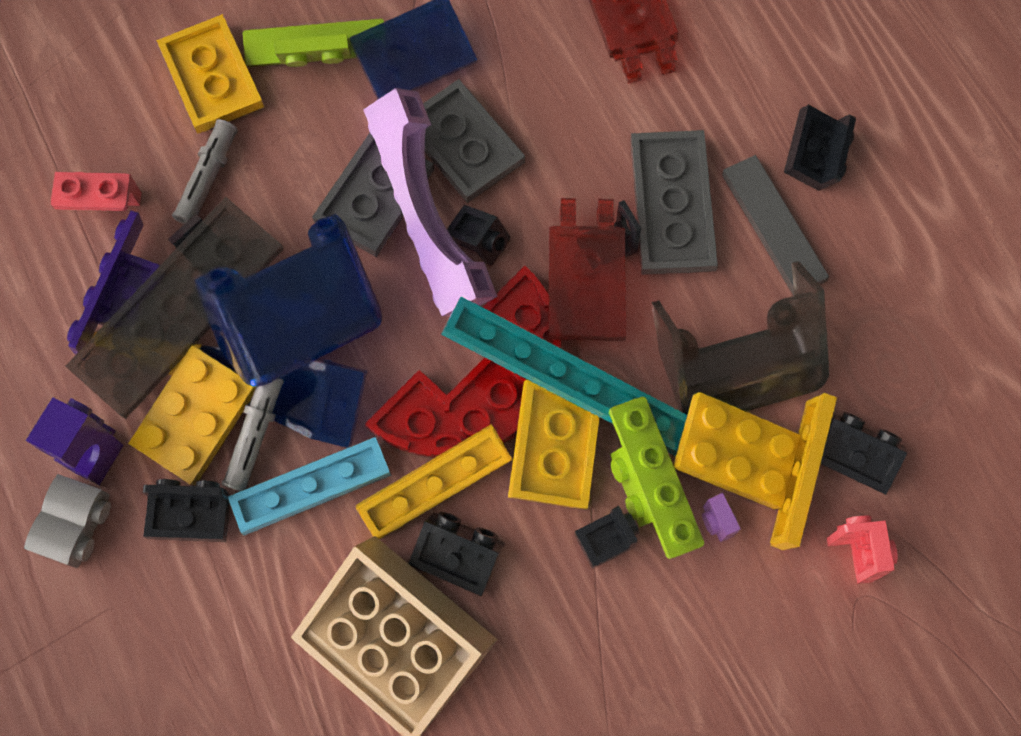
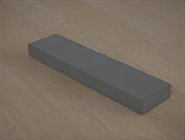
[722,155,829,297]

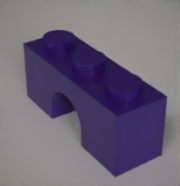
[25,397,124,486]

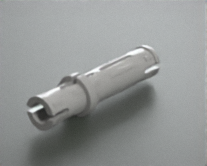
[172,119,238,224]
[221,372,285,491]

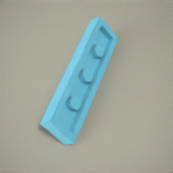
[228,437,391,536]

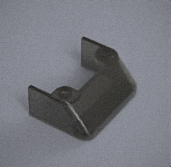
[652,261,829,415]

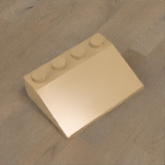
[291,536,498,736]

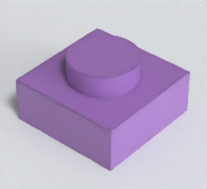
[702,493,741,542]

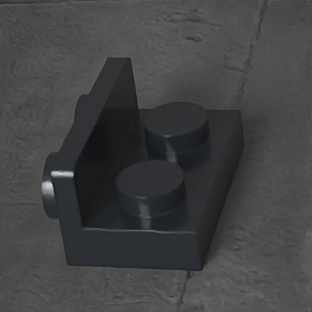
[821,412,908,495]
[408,512,505,596]

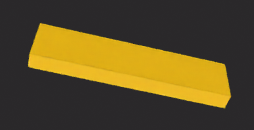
[770,393,837,550]
[356,424,513,539]

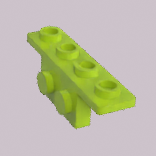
[242,19,387,67]
[609,396,704,559]

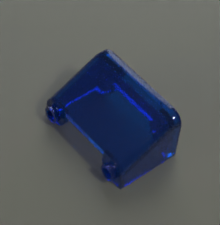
[194,213,382,386]

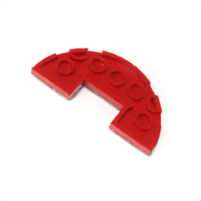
[365,266,561,458]

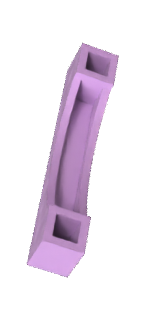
[363,88,497,316]

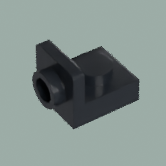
[447,205,510,265]

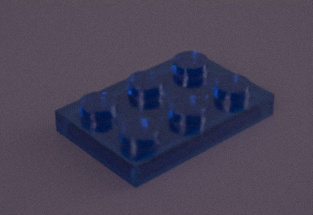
[349,0,477,100]

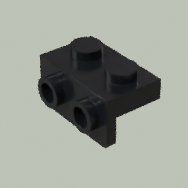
[784,104,856,191]
[143,479,231,542]

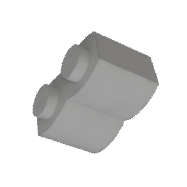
[24,474,111,568]

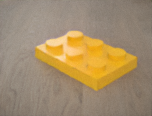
[156,14,264,134]
[128,345,257,485]
[508,380,600,510]
[673,392,801,510]

